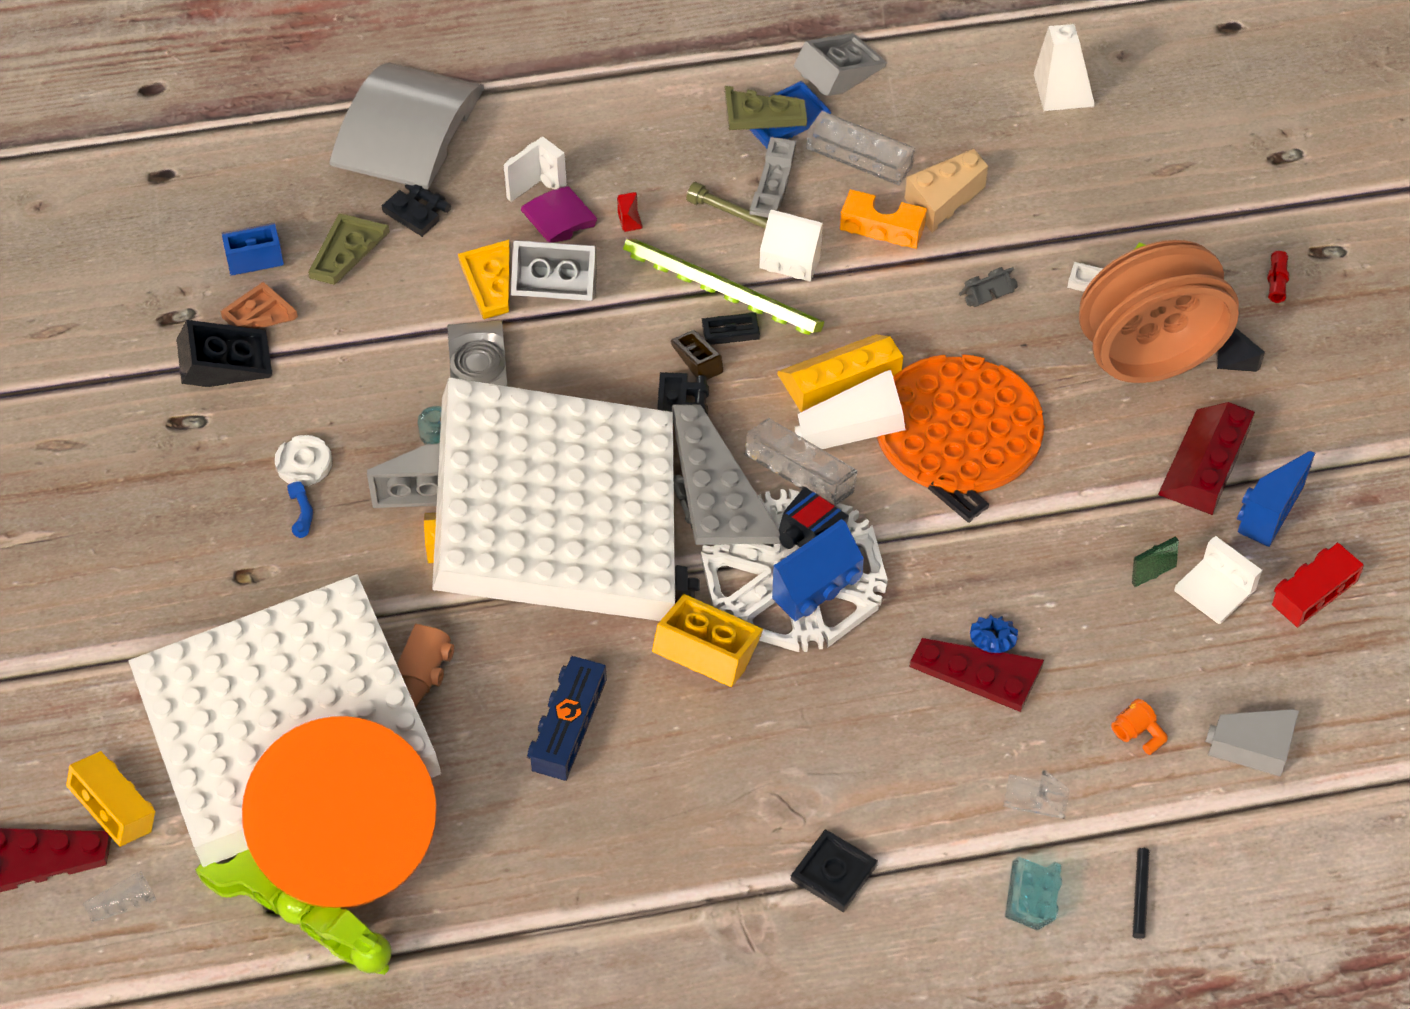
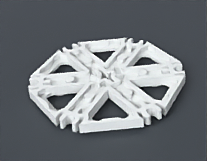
[701,489,888,652]

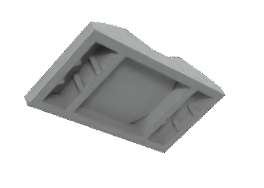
[447,320,508,386]

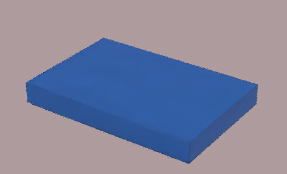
[749,81,831,148]

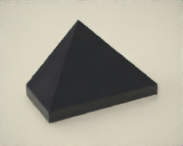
[1217,327,1265,372]

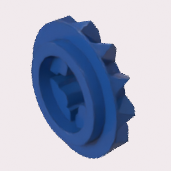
[970,614,1018,653]

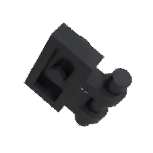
[382,184,451,237]
[657,372,709,416]

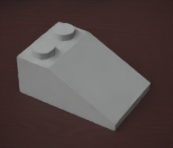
[794,33,887,96]
[367,443,440,508]

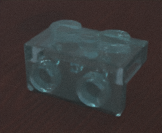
[1005,857,1062,931]

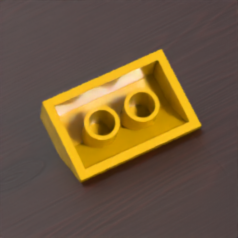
[652,594,763,687]

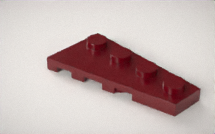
[909,638,1044,712]

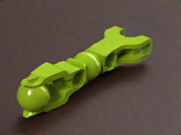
[195,849,392,974]

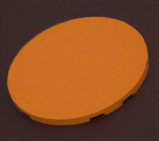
[877,354,1044,494]
[242,716,436,908]

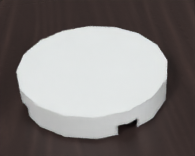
[275,435,332,486]

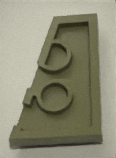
[725,86,807,130]
[308,213,390,285]

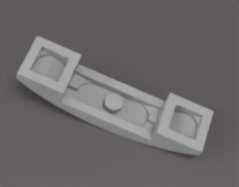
[749,137,796,217]

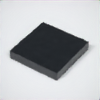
[790,829,878,913]

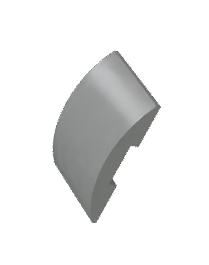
[330,62,484,189]

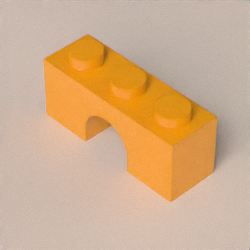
[840,189,927,249]

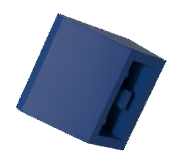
[221,222,284,276]

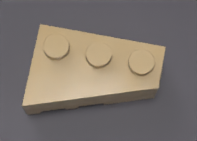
[905,149,988,233]

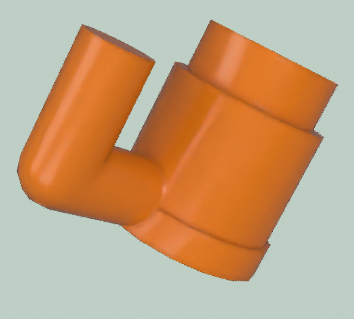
[1111,699,1168,755]

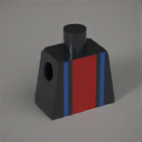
[778,487,849,549]

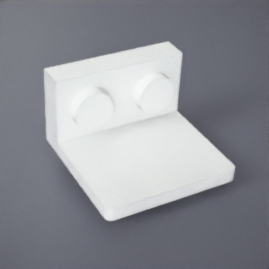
[504,136,567,202]
[1174,536,1262,624]

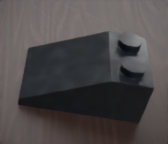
[176,320,272,387]

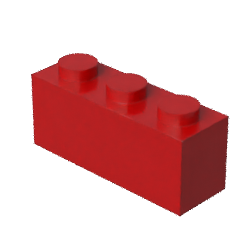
[1272,543,1364,628]

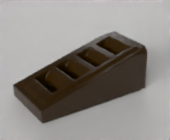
[670,330,723,380]

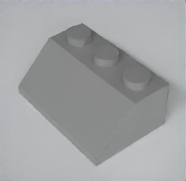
[511,240,597,301]

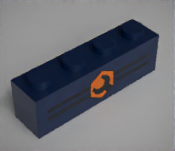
[527,655,607,781]

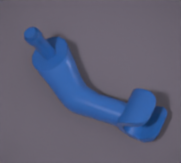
[287,481,314,538]

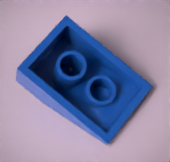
[1237,451,1315,547]

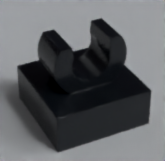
[675,565,700,603]

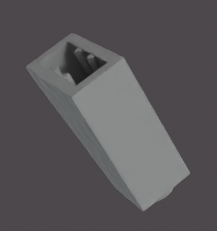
[1206,709,1299,776]

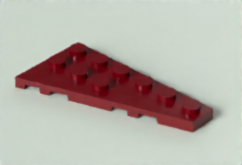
[0,828,112,892]

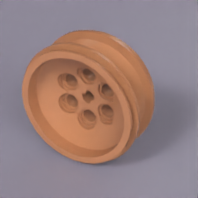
[1079,240,1239,383]

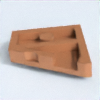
[220,282,298,329]

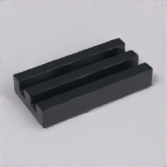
[702,312,760,345]
[928,478,989,523]

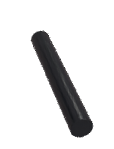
[1132,848,1150,939]

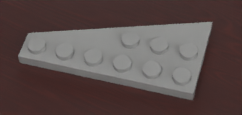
[671,405,781,545]

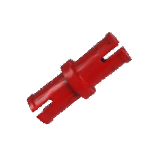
[1267,251,1290,303]

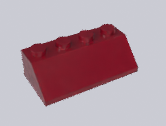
[1158,402,1255,515]

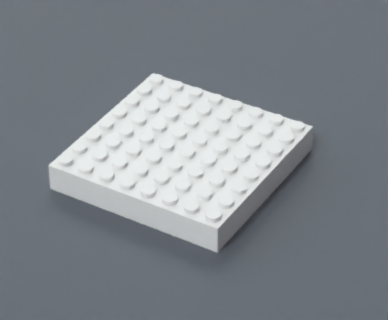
[432,377,675,621]
[128,574,441,867]

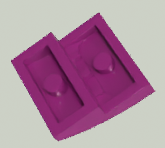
[521,186,597,243]

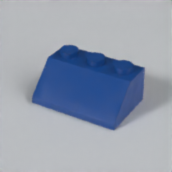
[772,519,864,622]

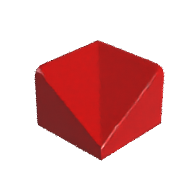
[617,192,643,232]

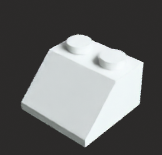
[760,209,823,282]

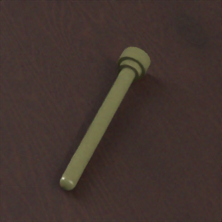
[686,182,768,229]

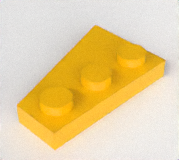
[458,240,510,320]

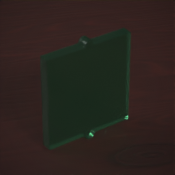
[1132,536,1179,587]

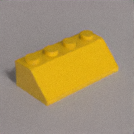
[777,334,903,412]

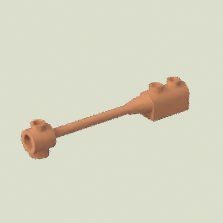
[397,623,454,707]

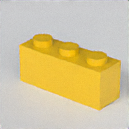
[66,751,155,847]

